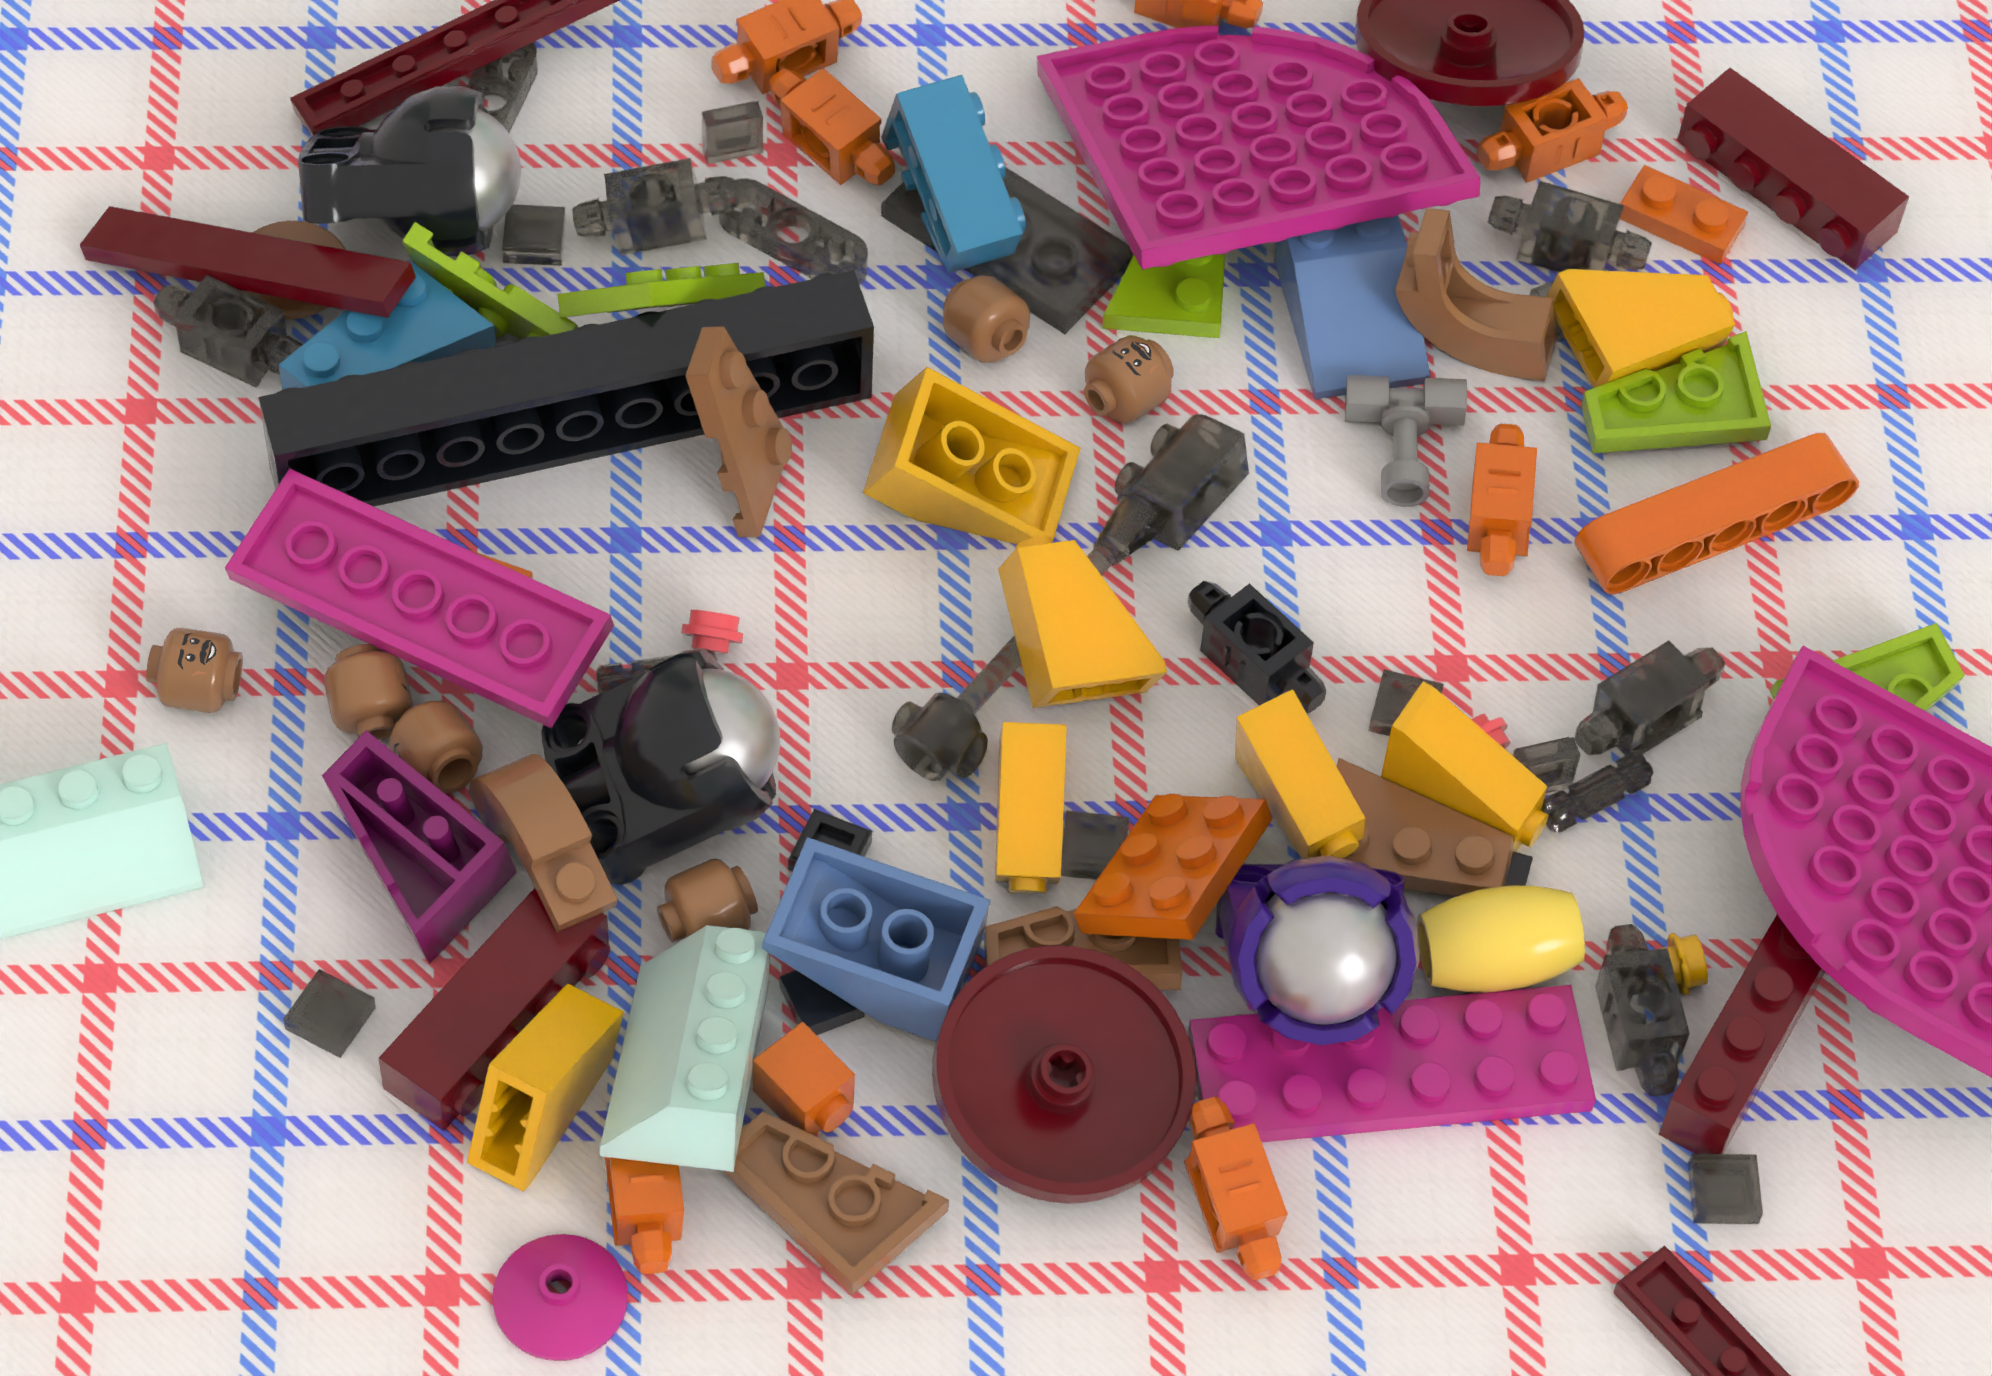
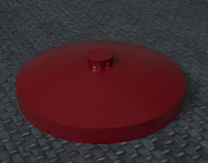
[1355,0,1584,106]
[932,945,1196,1203]

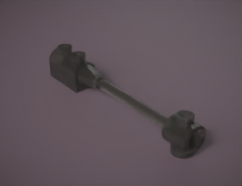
[892,414,1249,781]

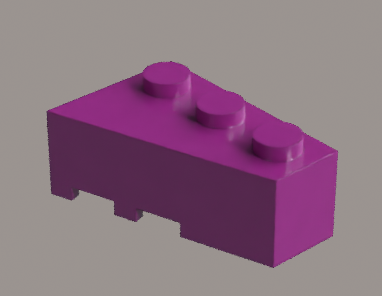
[322,730,517,964]

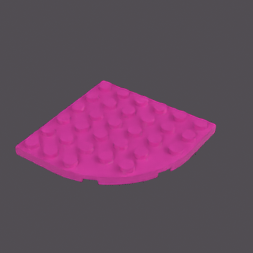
[1037,26,1480,270]
[1740,646,1992,1078]

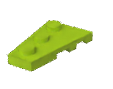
[402,222,578,339]
[1102,254,1225,338]
[557,263,765,318]
[1581,331,1771,454]
[1770,623,1965,712]

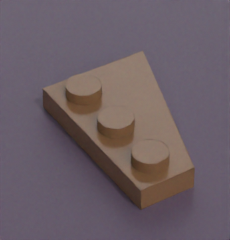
[685,326,792,537]
[1336,758,1514,896]
[984,906,1182,990]
[721,1111,949,1295]

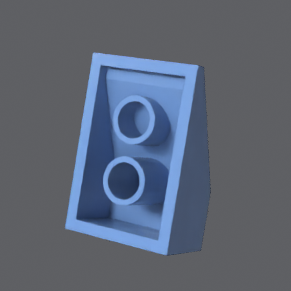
[1274,215,1430,399]
[762,837,990,1042]

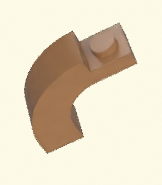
[1395,208,1557,381]
[468,754,618,932]

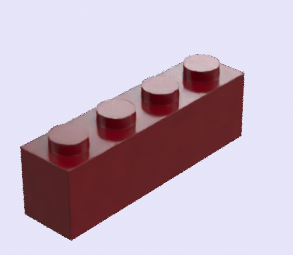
[1677,67,1909,270]
[378,888,610,1131]
[1658,914,1825,1165]

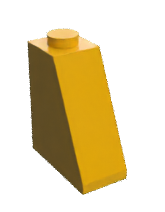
[1546,269,1735,388]
[998,536,1167,708]
[1381,681,1549,852]
[1235,689,1366,859]
[995,722,1067,894]
[467,983,624,1192]

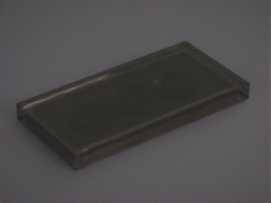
[881,167,1134,334]

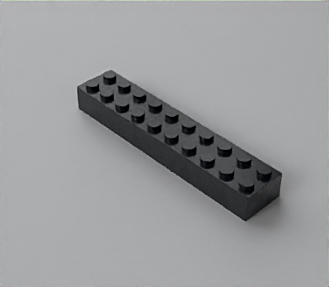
[259,270,874,507]

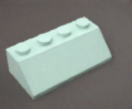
[0,743,204,939]
[600,925,770,1172]

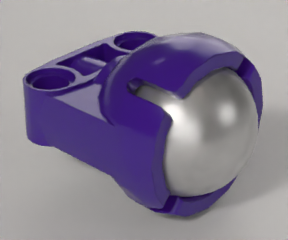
[1215,855,1420,1045]

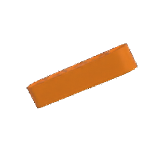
[1574,433,1859,594]

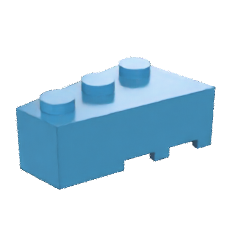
[881,75,1026,273]
[278,259,496,390]

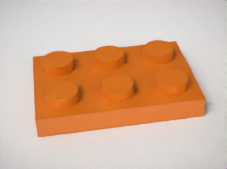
[1074,794,1272,940]

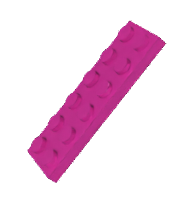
[225,468,614,728]
[1188,985,1596,1142]

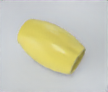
[1417,885,1585,992]

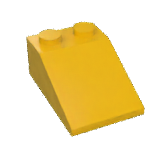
[863,367,1081,544]

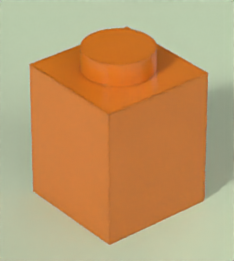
[753,1022,855,1135]

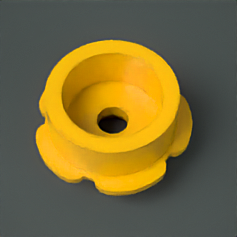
[1658,933,1708,995]

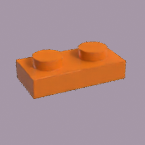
[1616,165,1748,265]

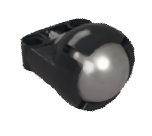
[298,85,521,256]
[541,649,780,885]

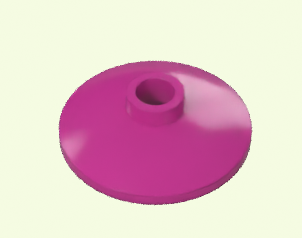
[493,1234,628,1361]

